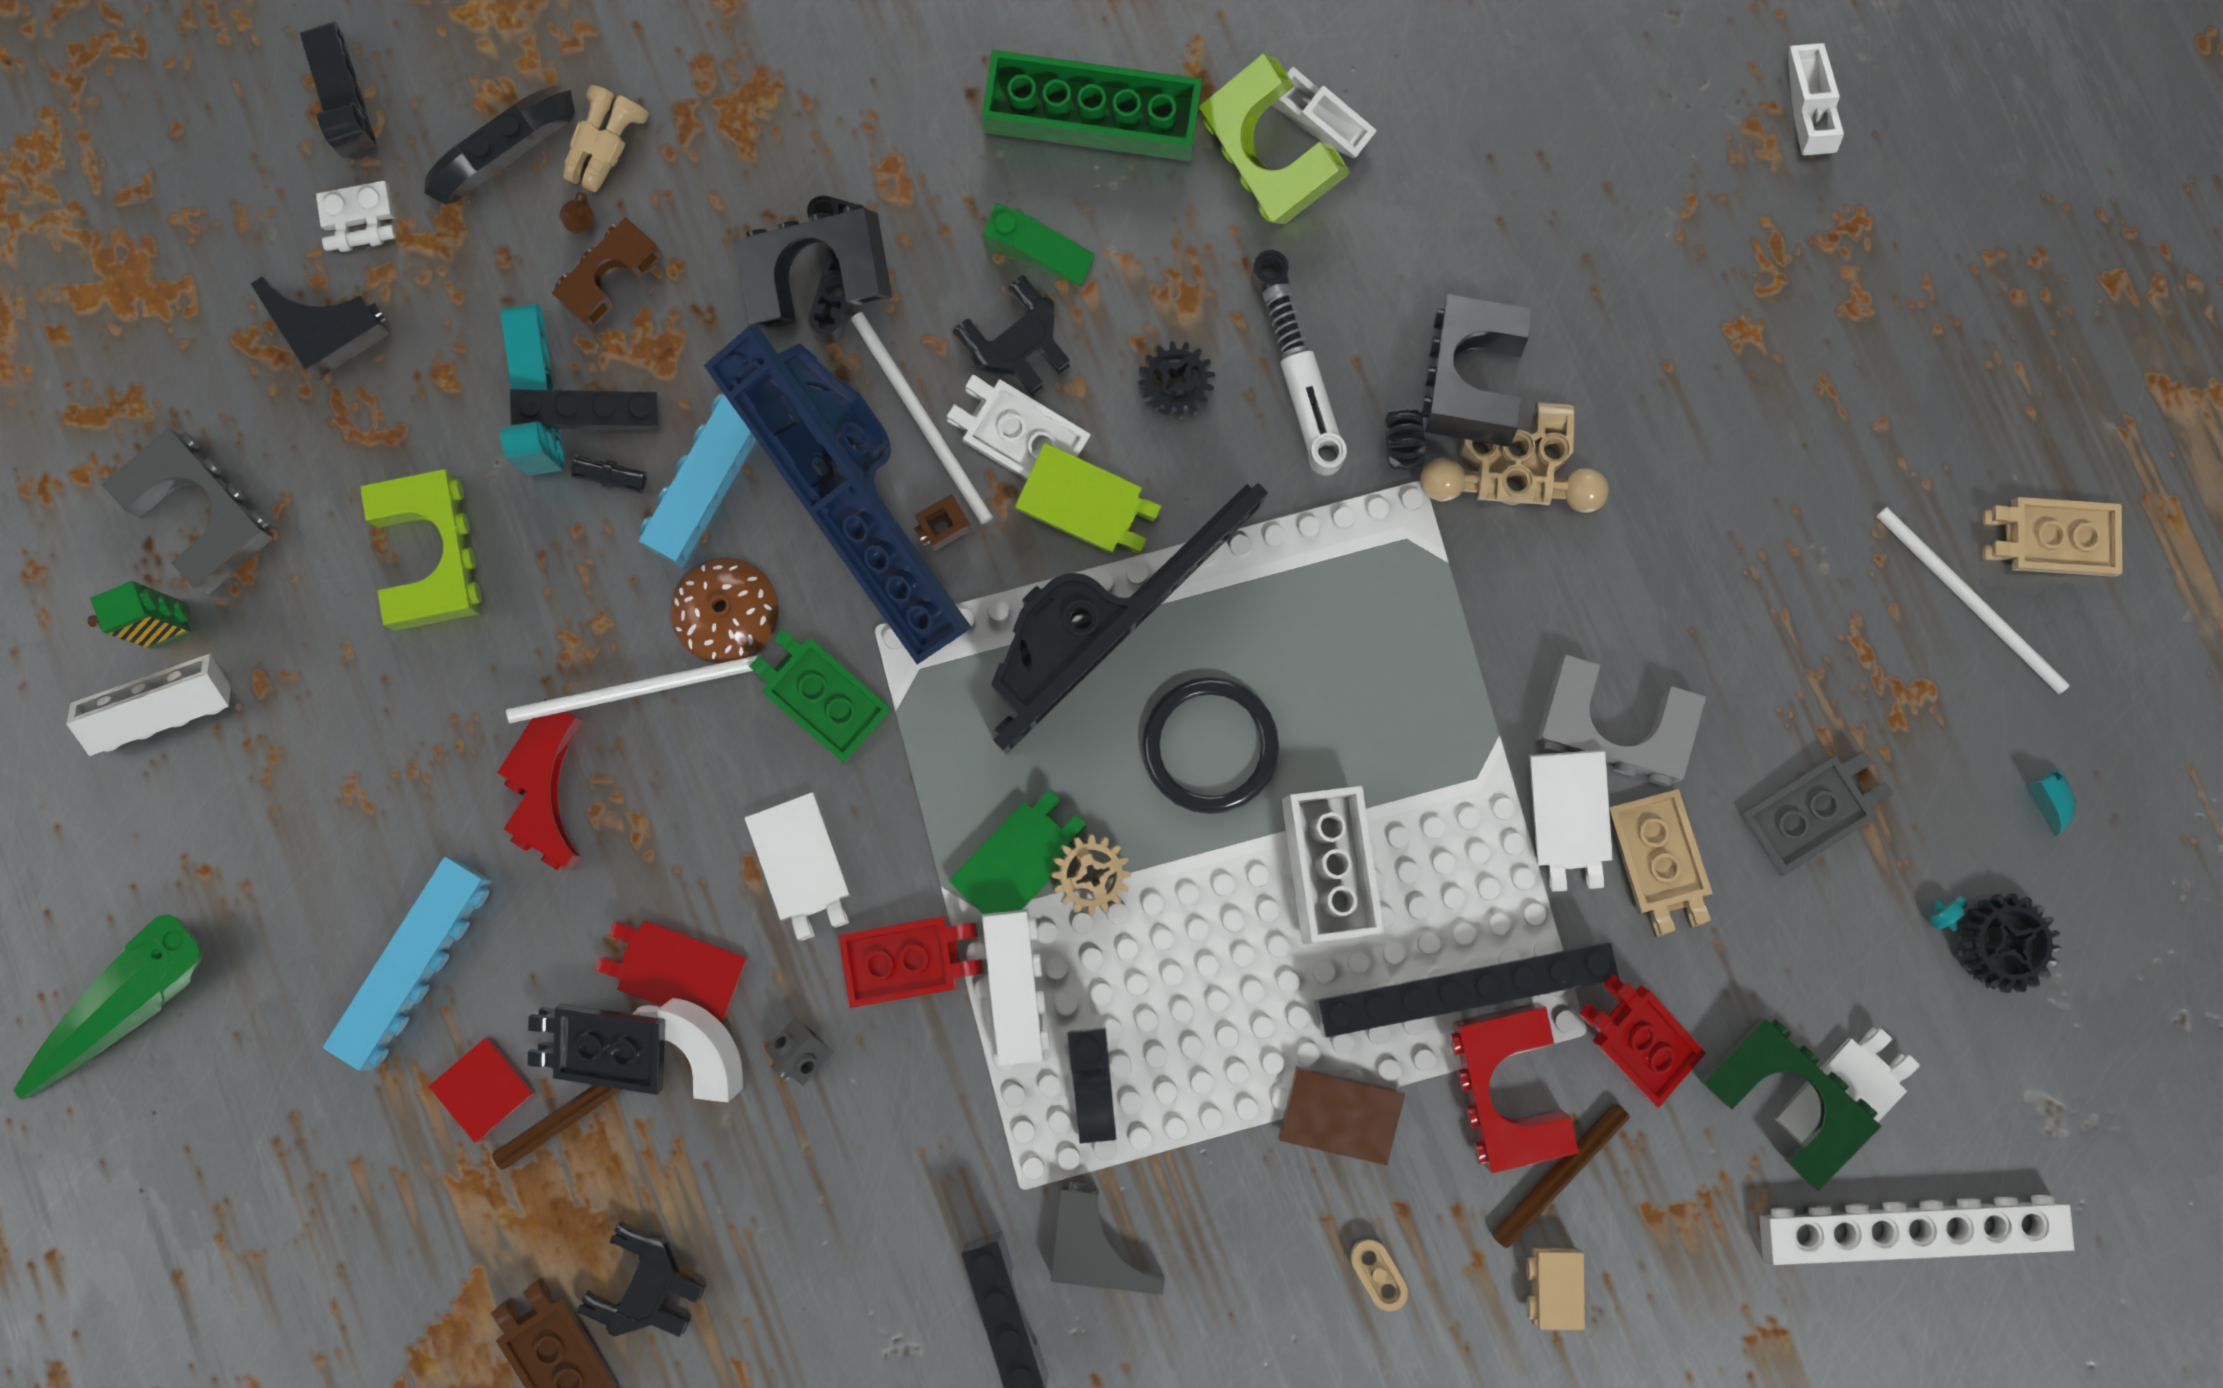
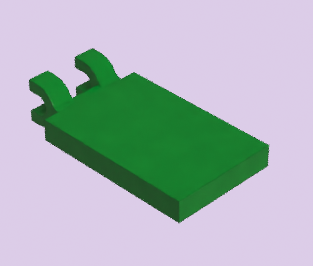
[749,629,891,763]
[948,789,1087,915]

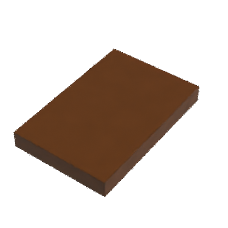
[1278,1066,1405,1165]

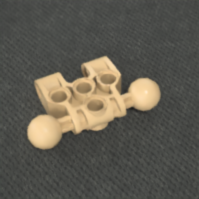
[1420,402,1609,513]

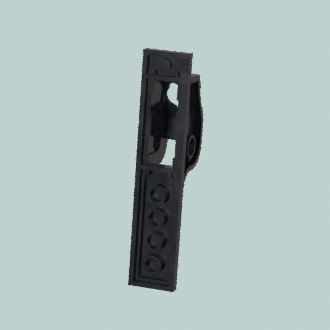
[991,483,1268,754]

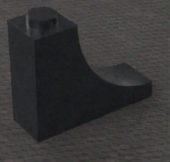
[250,276,390,379]
[1068,1027,1117,1144]

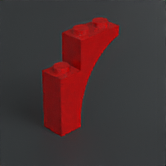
[497,698,584,871]

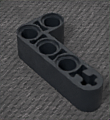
[300,21,377,158]
[807,195,867,345]

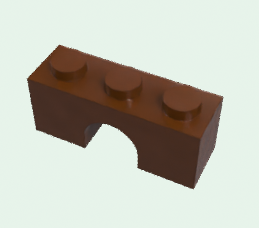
[551,216,663,331]

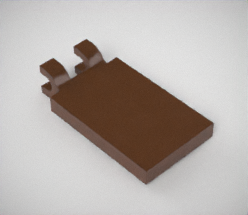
[491,1278,620,1388]

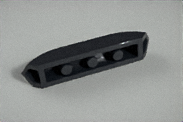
[424,86,575,204]

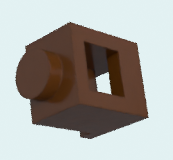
[914,494,972,551]

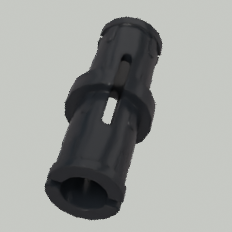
[571,455,647,494]

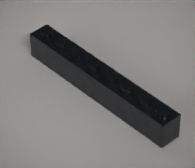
[1314,942,1619,1038]

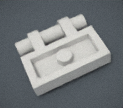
[316,181,397,252]

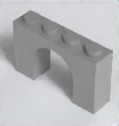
[1536,654,1706,787]

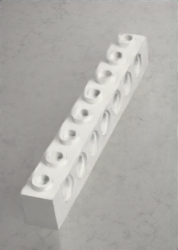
[1759,1195,2075,1265]

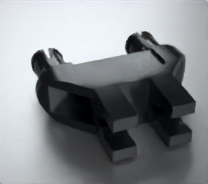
[953,275,1071,397]
[577,1221,707,1337]

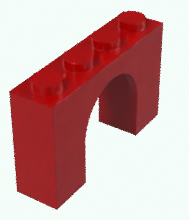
[1449,1002,1579,1174]

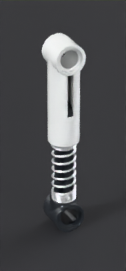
[1251,250,1347,476]

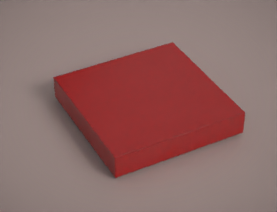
[428,1037,535,1143]

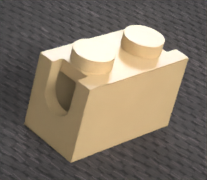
[1526,1248,1585,1330]

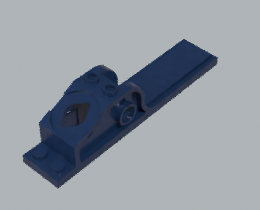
[703,323,972,665]

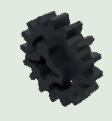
[1138,341,1215,420]

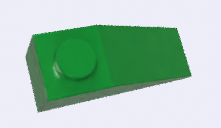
[982,202,1095,287]

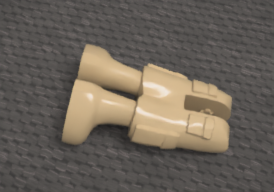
[563,85,649,193]

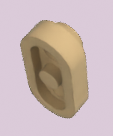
[1350,1238,1408,1312]

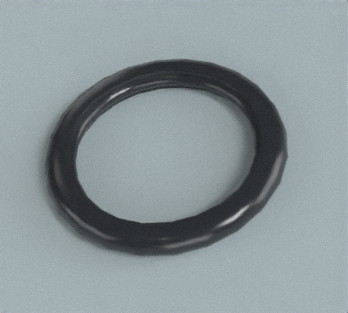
[1142,677,1279,814]

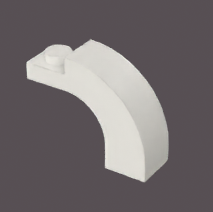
[632,998,743,1102]

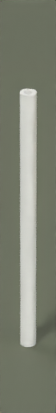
[851,312,993,524]
[1876,506,2070,695]
[506,655,761,724]

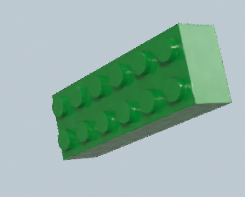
[981,50,1202,162]

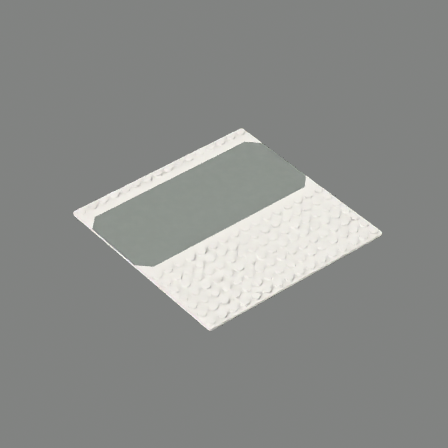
[875,481,1586,1190]

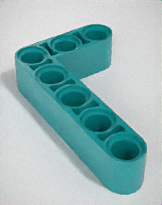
[500,303,565,476]

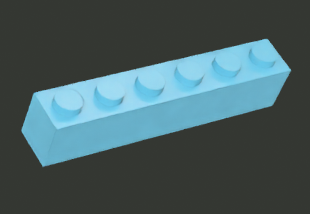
[638,393,757,568]
[322,856,491,1071]

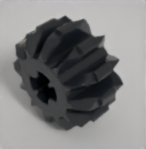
[1385,408,1426,470]

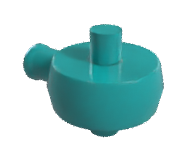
[1928,896,1968,932]

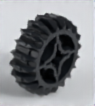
[1956,893,2062,993]

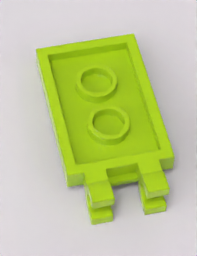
[1014,442,1162,555]

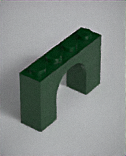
[1700,1018,1882,1191]

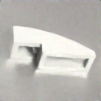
[1788,43,1844,156]
[1272,67,1377,159]

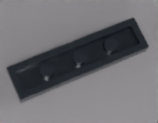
[509,389,658,430]

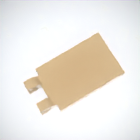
[1982,497,2122,577]
[1609,789,1713,937]

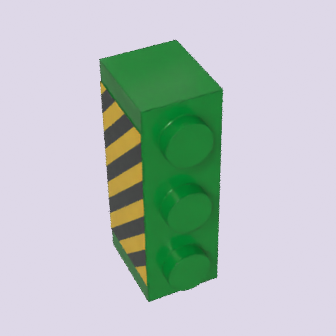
[90,581,191,649]

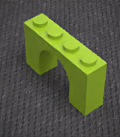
[1199,53,1351,224]
[360,469,482,631]

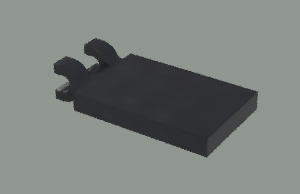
[527,1004,666,1095]

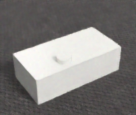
[1281,786,1384,945]

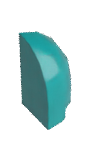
[2026,769,2076,837]

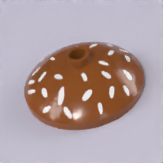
[670,557,779,664]

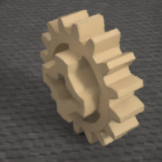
[1050,834,1131,915]

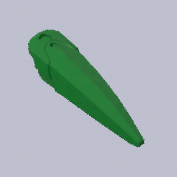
[13,915,203,1100]

